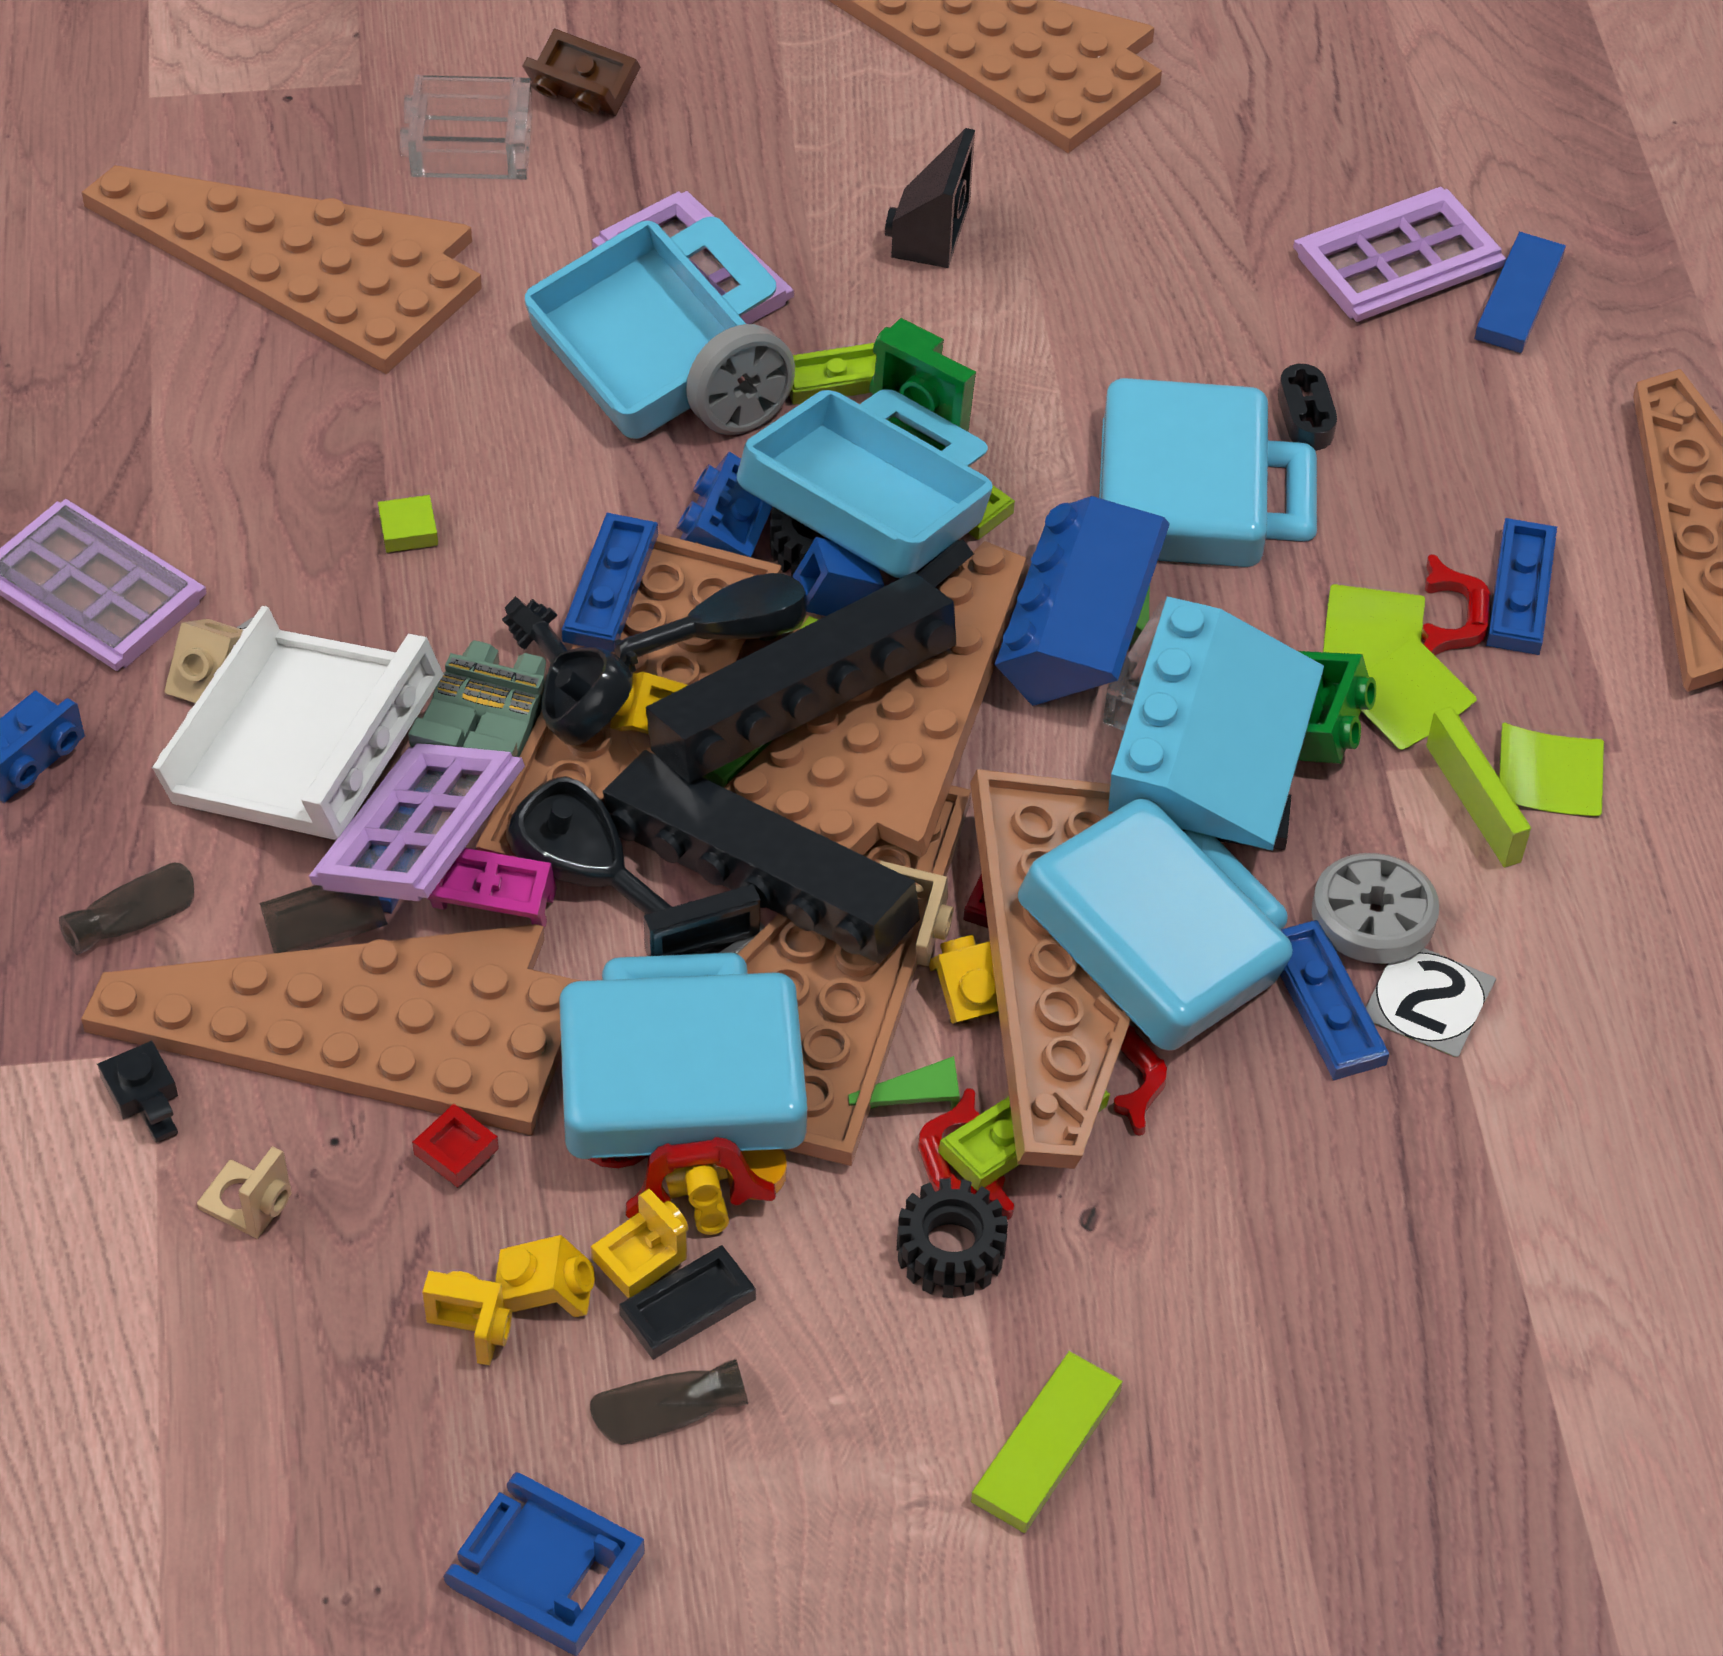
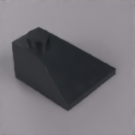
[885,128,975,268]

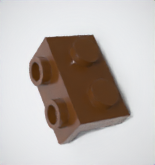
[522,28,641,116]

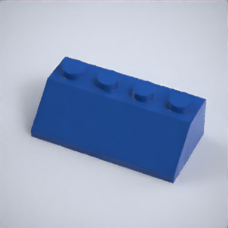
[994,496,1170,706]

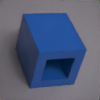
[793,537,884,616]

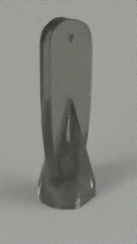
[59,862,194,955]
[590,1359,749,1445]

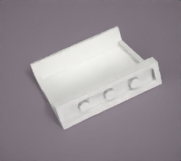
[152,606,444,840]

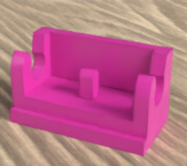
[427,848,557,928]

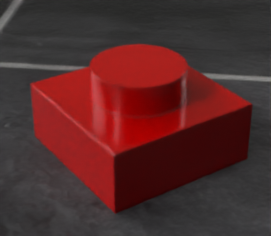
[412,1104,499,1188]

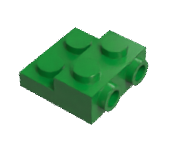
[869,318,976,451]
[1298,651,1376,764]

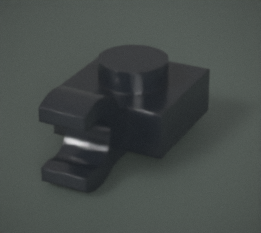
[97,1041,178,1143]

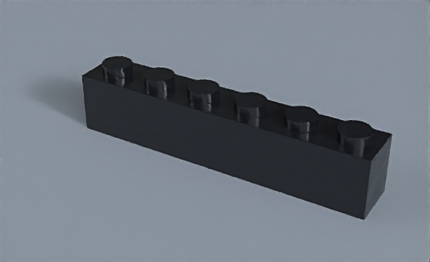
[646,572,957,783]
[603,750,920,964]

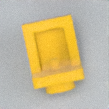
[929,935,999,1024]
[591,1189,688,1299]
[495,1235,595,1318]
[422,1271,512,1366]

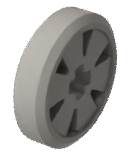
[686,324,795,435]
[1312,853,1439,964]

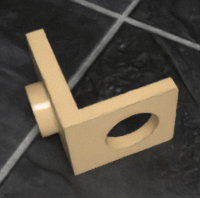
[165,619,244,703]
[880,861,954,966]
[197,1146,291,1239]

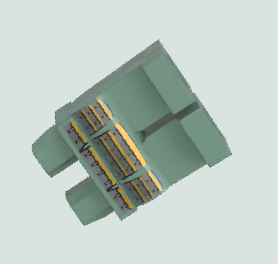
[408,640,547,783]

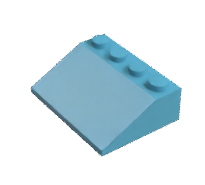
[1108,596,1324,851]

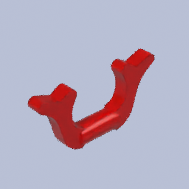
[1422,554,1490,656]
[1113,1025,1167,1136]
[917,1088,1014,1220]
[626,1137,776,1218]

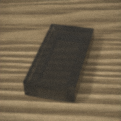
[259,867,388,953]

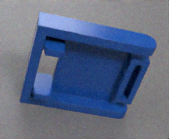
[443,1472,645,1656]

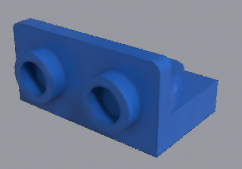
[676,452,773,557]
[0,690,85,803]

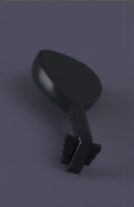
[614,573,807,674]
[502,596,633,746]
[506,776,691,914]

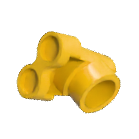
[665,1164,729,1235]

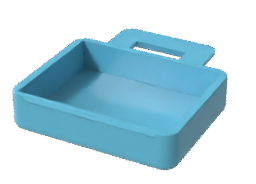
[525,216,776,439]
[1099,378,1317,567]
[737,389,992,578]
[1018,798,1293,1050]
[559,953,808,1159]

